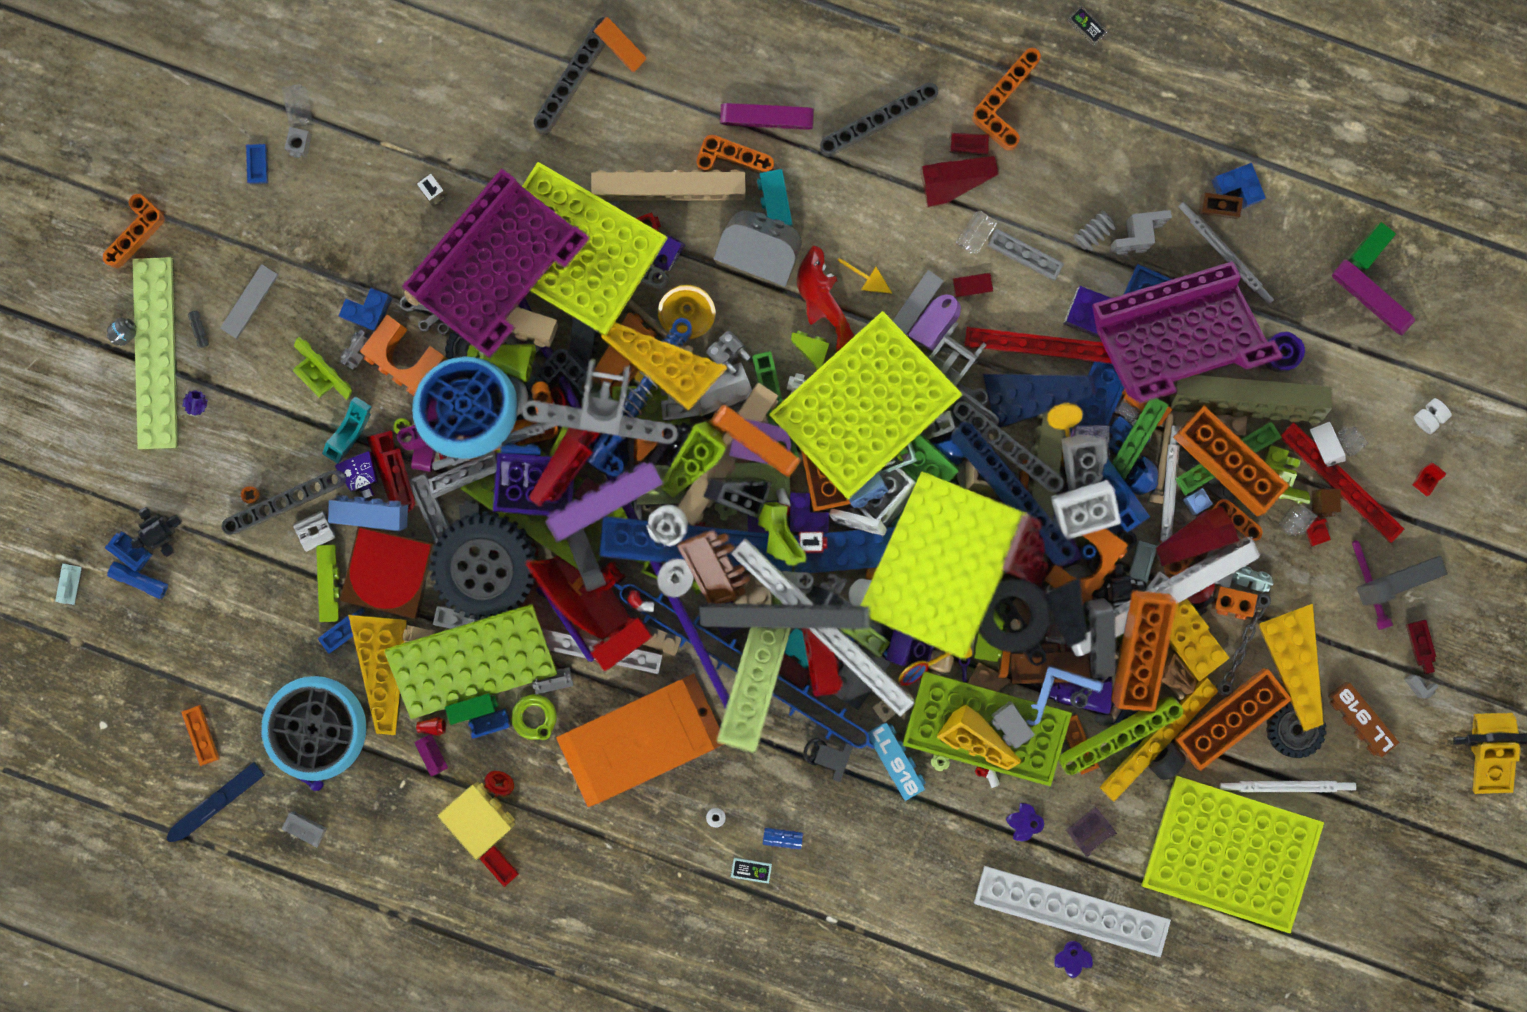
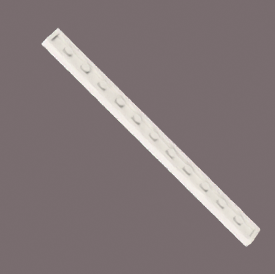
[731,539,915,716]
[433,606,663,674]

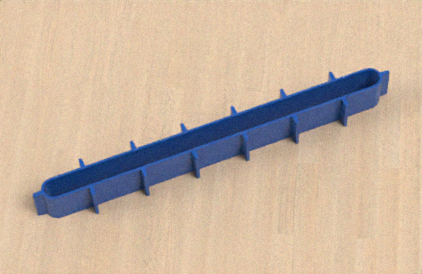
[614,584,875,749]

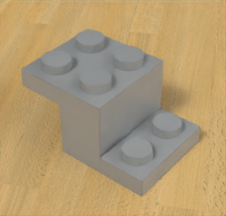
[1110,210,1172,255]

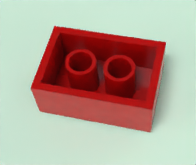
[591,617,654,672]

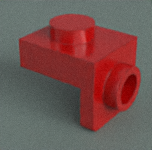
[1412,462,1446,497]

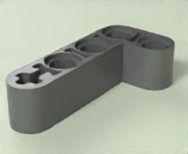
[566,528,606,592]
[1084,598,1115,679]

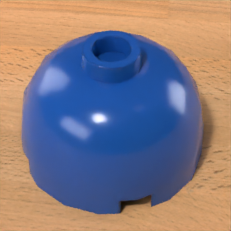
[932,435,966,465]
[1125,456,1159,495]

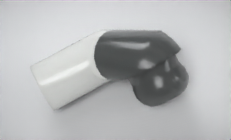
[1095,704,1122,726]

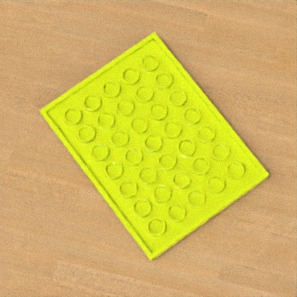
[522,162,668,336]
[769,311,962,499]
[860,471,1028,659]
[1141,775,1324,933]

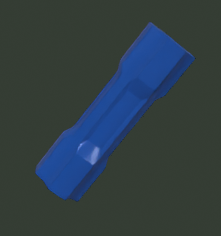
[107,562,168,599]

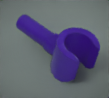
[958,658,970,683]
[297,778,324,791]

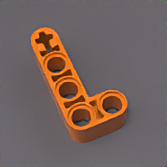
[697,135,774,174]
[103,194,165,268]

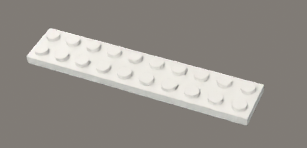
[974,866,1171,957]

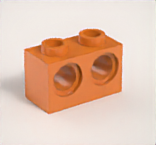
[1211,586,1258,620]

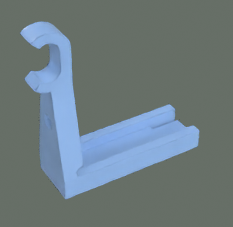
[1026,665,1104,725]

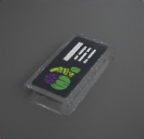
[1067,5,1108,46]

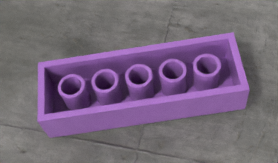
[546,462,662,542]

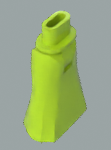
[467,344,536,382]

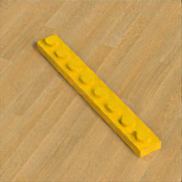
[1099,677,1218,802]

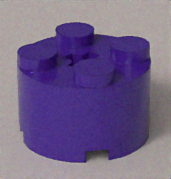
[1265,332,1305,372]

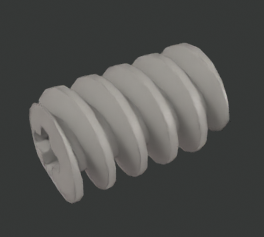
[1073,210,1116,251]

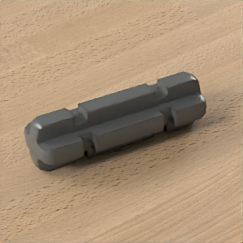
[188,311,208,348]

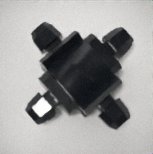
[131,507,182,557]
[1092,562,1147,608]

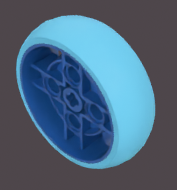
[413,357,518,459]

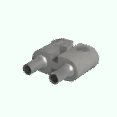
[706,330,752,375]

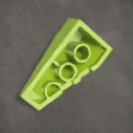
[659,421,727,498]

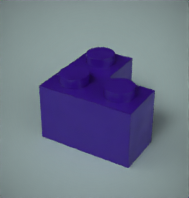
[790,493,829,533]

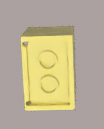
[438,781,516,860]

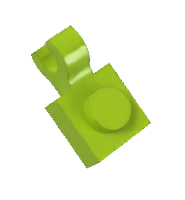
[1264,445,1301,468]

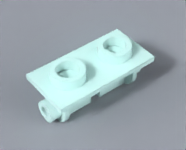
[55,564,82,605]
[1232,566,1273,593]

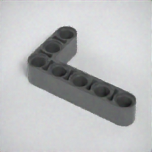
[1356,556,1448,606]

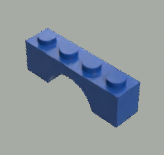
[1100,458,1150,532]

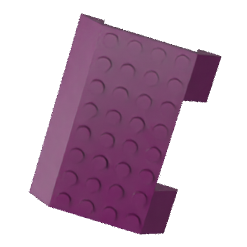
[401,168,590,358]
[1093,261,1283,403]

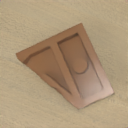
[1161,653,1197,694]
[967,662,1011,691]

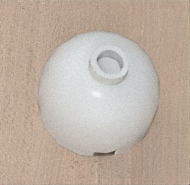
[647,505,687,546]

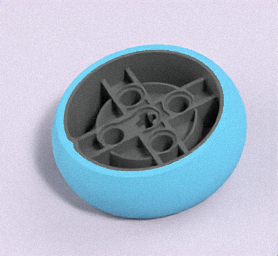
[261,676,366,781]

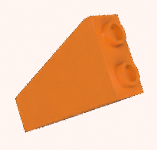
[593,312,657,385]

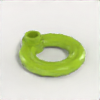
[511,694,557,740]

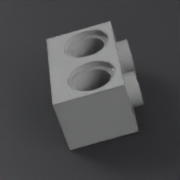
[921,411,961,442]

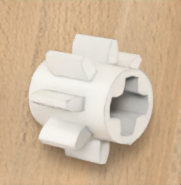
[787,373,806,394]

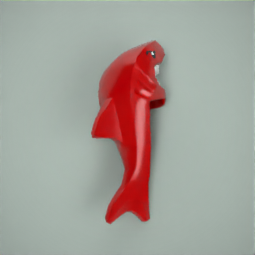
[796,246,855,353]

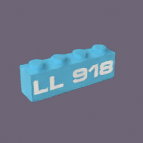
[867,722,926,801]

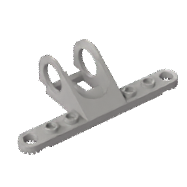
[928,322,999,432]
[522,360,677,444]

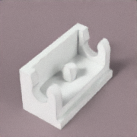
[1310,422,1346,467]

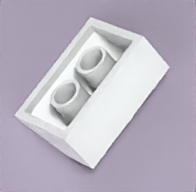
[700,362,752,418]
[859,468,916,528]
[1051,480,1121,539]

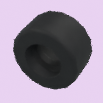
[1148,743,1186,780]

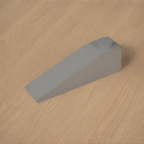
[1061,435,1107,491]

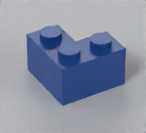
[1211,163,1266,209]
[339,288,392,331]

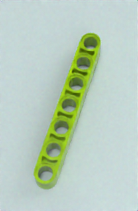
[1058,696,1183,775]

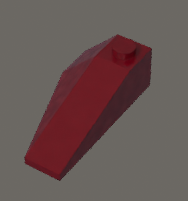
[920,156,999,208]
[1155,506,1239,566]

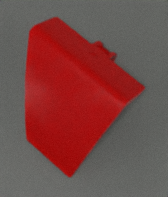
[526,556,631,640]

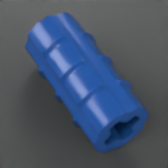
[763,828,803,850]

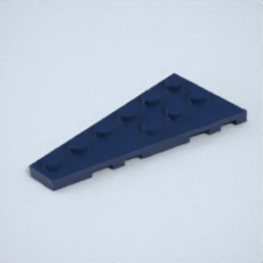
[983,374,1097,429]

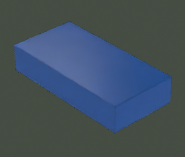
[246,144,268,184]

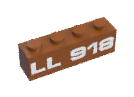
[1328,682,1400,757]

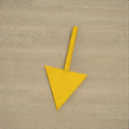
[838,258,892,294]

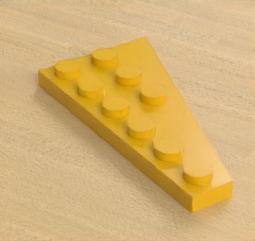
[601,323,727,411]
[1258,604,1323,732]
[348,615,407,735]

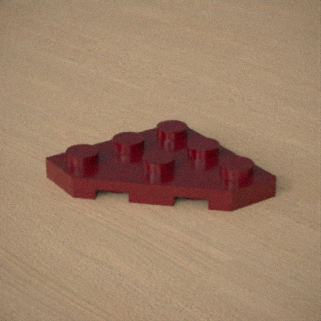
[1001,514,1048,586]

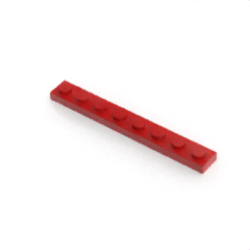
[964,327,1112,364]
[1280,422,1405,543]

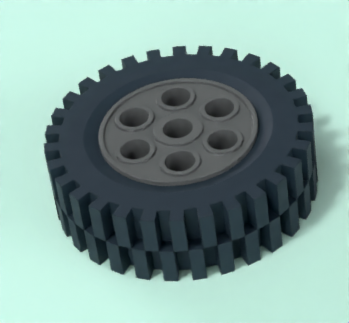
[429,512,538,620]

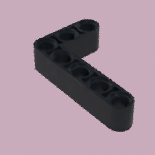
[516,349,602,421]
[805,585,894,650]
[994,597,1047,666]

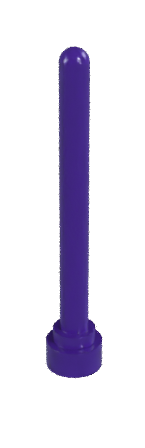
[536,585,595,662]

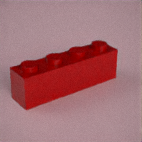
[802,628,842,696]

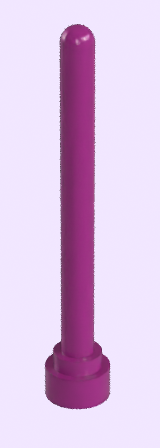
[1352,540,1393,630]

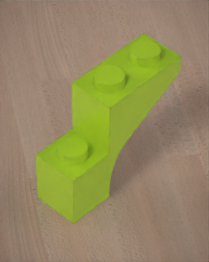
[791,331,829,370]
[758,502,806,565]

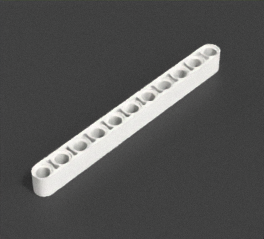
[1071,537,1260,656]

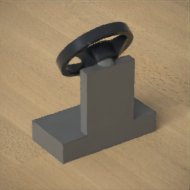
[803,738,853,782]

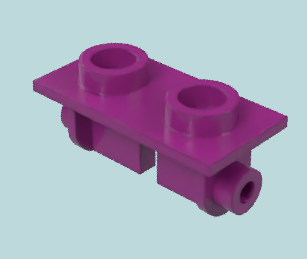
[414,734,448,777]

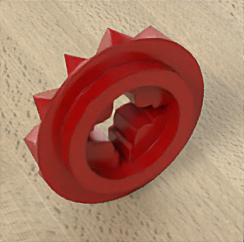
[484,771,514,798]

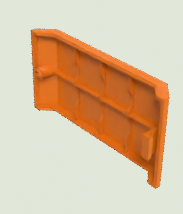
[556,673,723,807]

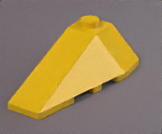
[937,704,1021,770]

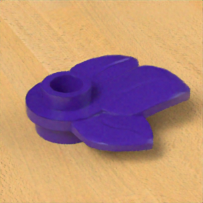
[1006,803,1045,841]
[1054,941,1093,978]

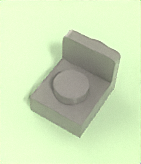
[1404,675,1439,699]

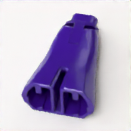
[1048,676,1112,715]

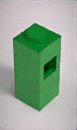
[1348,222,1396,272]
[445,693,499,725]

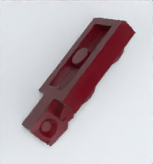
[1405,619,1437,674]

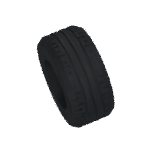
[978,577,1051,652]

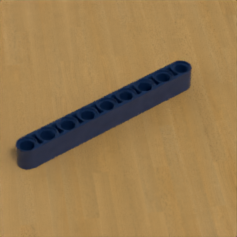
[951,422,1076,566]

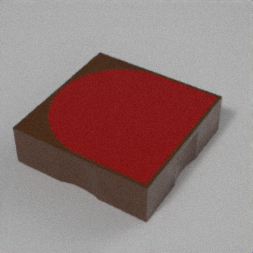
[340,526,435,619]

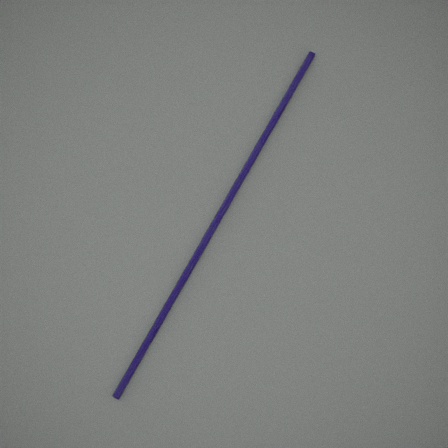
[518,297,730,710]

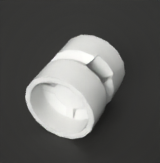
[1414,398,1452,434]

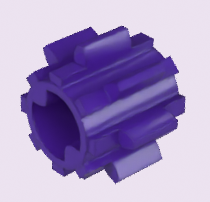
[182,390,208,416]

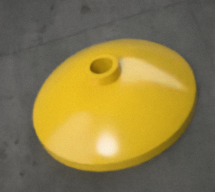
[658,285,715,339]

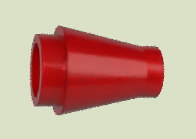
[416,717,446,736]

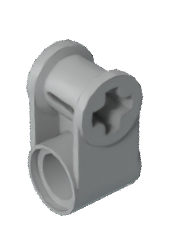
[781,571,814,594]

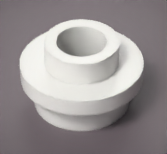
[706,808,725,827]

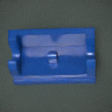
[105,531,153,571]
[468,708,512,739]

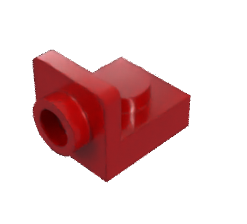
[1304,516,1331,546]

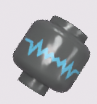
[107,317,136,346]

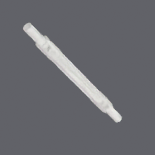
[1160,425,1180,543]
[1220,781,1356,792]

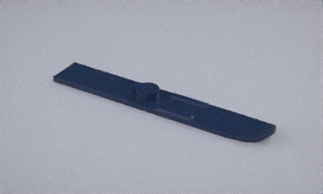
[166,762,265,842]

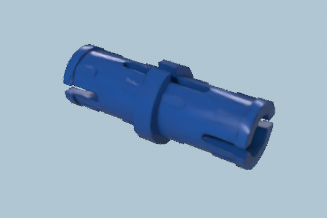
[1080,544,1096,560]

